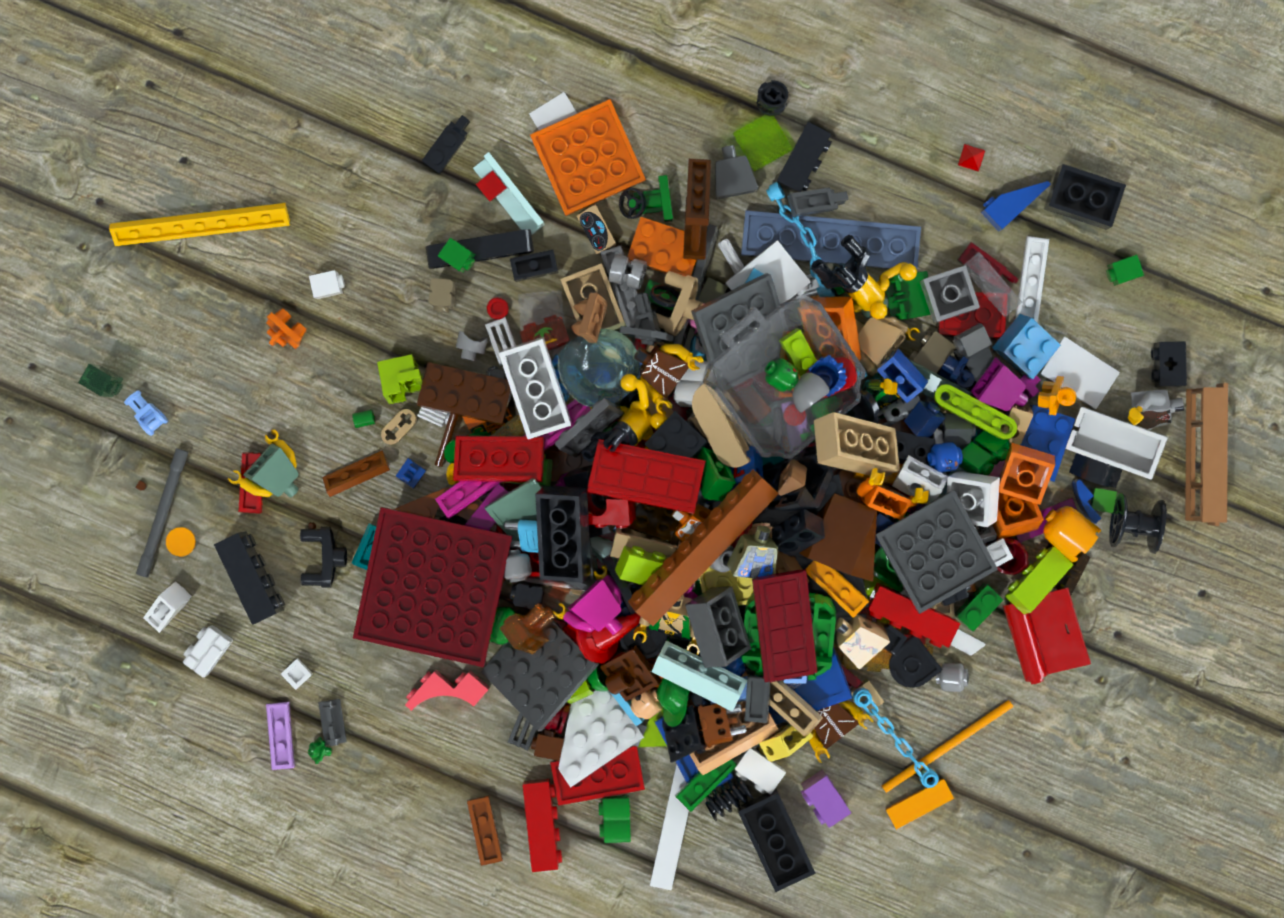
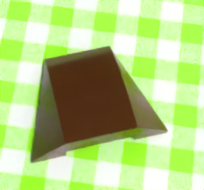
[799,493,877,582]

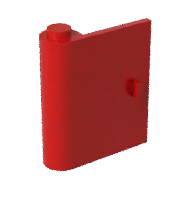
[1002,587,1091,685]

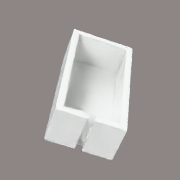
[1065,407,1168,480]

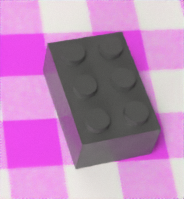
[685,586,751,668]

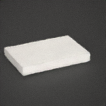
[1039,337,1120,410]

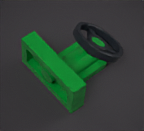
[619,175,673,222]
[644,279,681,313]

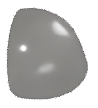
[792,373,830,413]

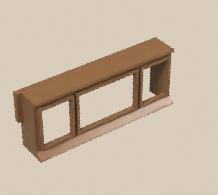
[1185,383,1228,526]

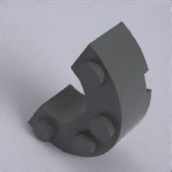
[953,323,997,409]

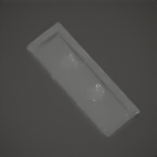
[963,252,1022,317]

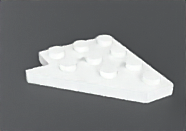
[558,690,644,787]

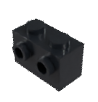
[896,431,935,465]

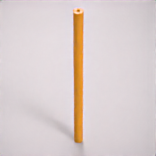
[881,700,1013,793]

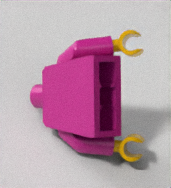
[553,566,623,635]

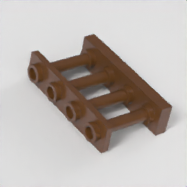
[683,158,711,260]

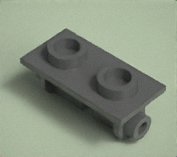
[318,699,347,746]

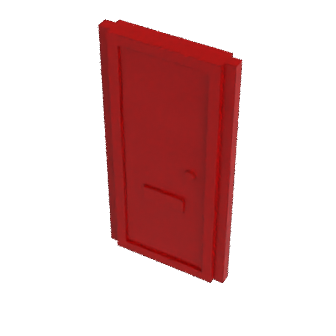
[587,439,706,514]

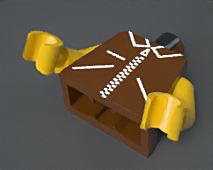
[634,344,704,414]
[809,700,874,763]

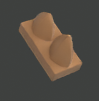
[571,293,608,343]

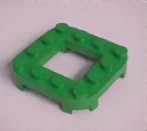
[742,593,836,680]

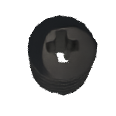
[705,776,754,821]

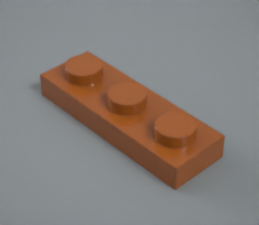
[322,450,390,497]
[467,795,503,866]

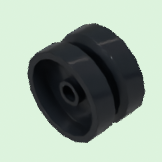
[620,612,667,659]

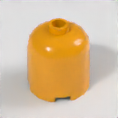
[1043,506,1101,563]

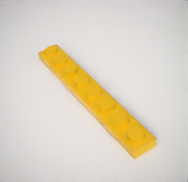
[109,203,290,246]

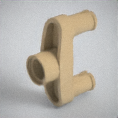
[656,271,703,336]

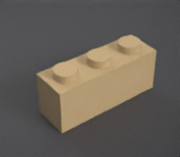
[769,680,823,736]

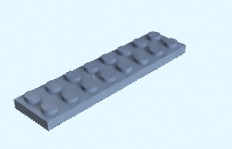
[741,210,921,269]

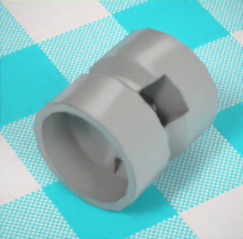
[609,254,647,290]

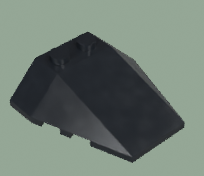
[763,443,833,511]

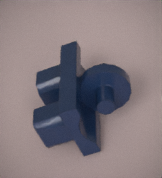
[938,355,974,389]

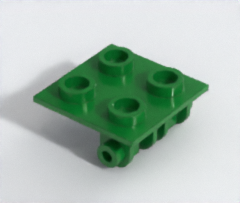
[886,271,931,320]

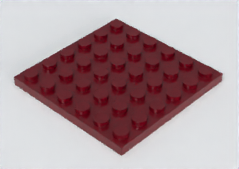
[353,507,513,667]

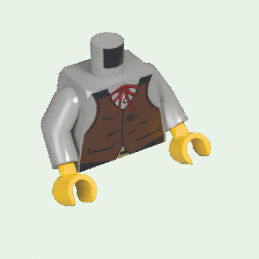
[1128,390,1184,430]

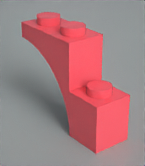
[405,670,490,711]

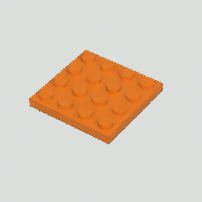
[530,99,646,216]

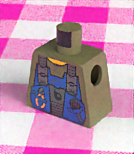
[727,526,778,578]

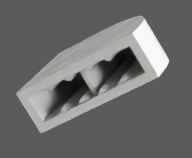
[725,240,811,304]

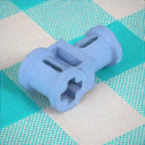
[124,390,168,436]

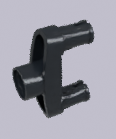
[300,526,347,588]

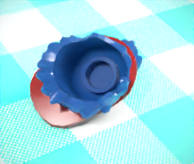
[806,355,857,398]

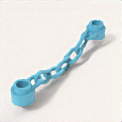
[766,182,836,297]
[853,688,939,788]

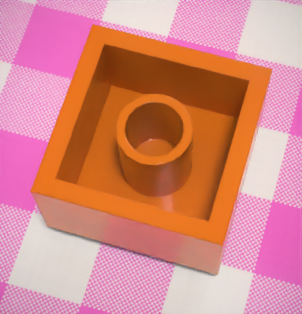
[999,442,1055,505]

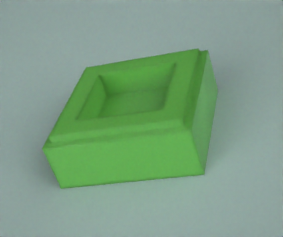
[1091,488,1117,513]

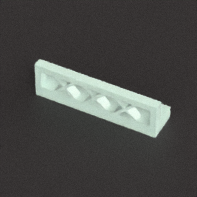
[473,152,545,235]

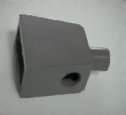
[715,145,758,200]

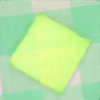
[733,112,793,172]

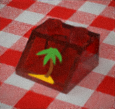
[519,314,571,351]

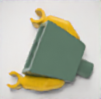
[228,430,299,497]

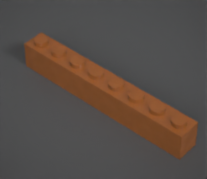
[628,469,778,626]

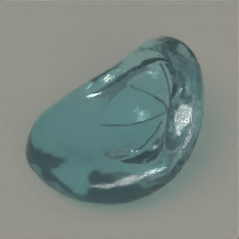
[558,329,640,407]

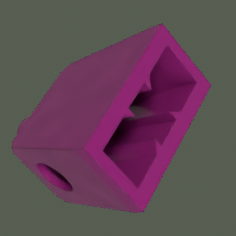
[971,357,1028,411]

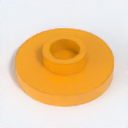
[166,527,196,557]

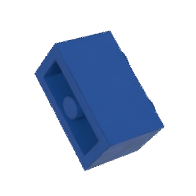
[877,348,928,403]

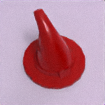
[576,613,641,663]

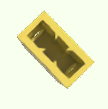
[759,723,813,762]

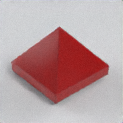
[958,144,985,172]

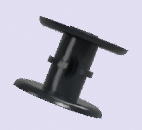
[1109,493,1167,554]

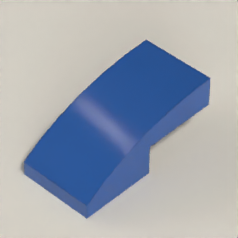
[1072,479,1102,524]

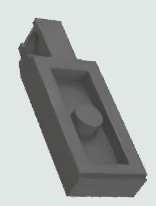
[787,187,849,217]

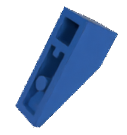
[981,181,1051,232]

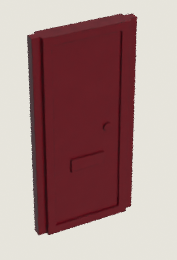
[752,569,817,683]

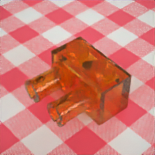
[499,603,557,654]

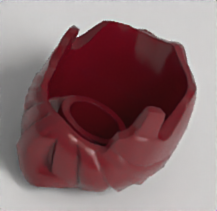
[987,537,1029,575]

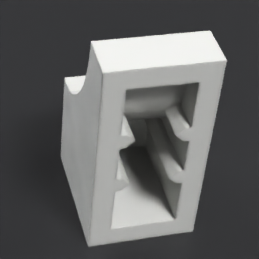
[144,581,192,633]

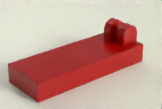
[238,452,263,514]

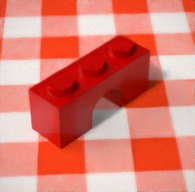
[588,493,636,528]

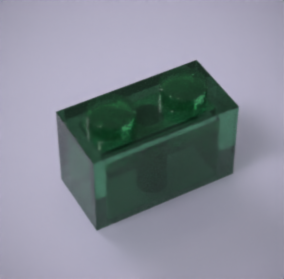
[78,364,124,397]

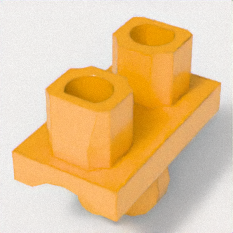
[1038,376,1077,415]

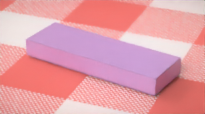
[266,702,295,770]

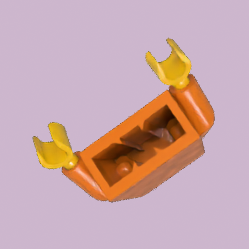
[857,468,929,520]

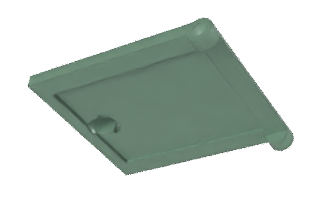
[485,478,542,541]

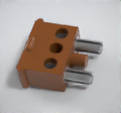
[698,704,747,748]

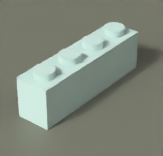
[652,640,748,712]

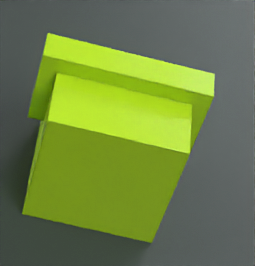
[377,354,424,405]

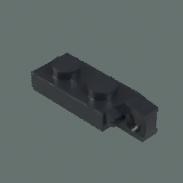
[422,115,470,174]

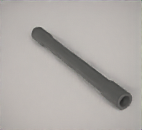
[136,448,189,578]

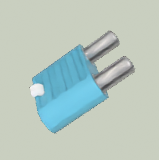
[505,520,538,553]

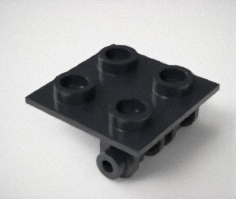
[662,705,707,763]

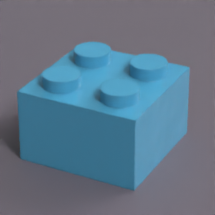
[992,314,1061,379]

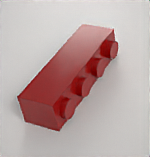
[866,583,961,648]
[522,778,563,872]

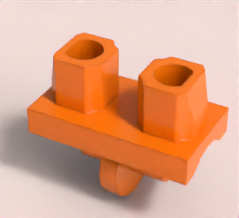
[266,308,306,349]

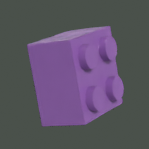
[800,769,851,828]

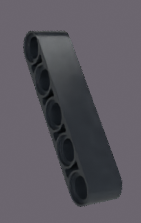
[425,229,534,269]

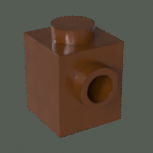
[531,729,565,761]

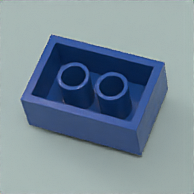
[1020,405,1075,482]

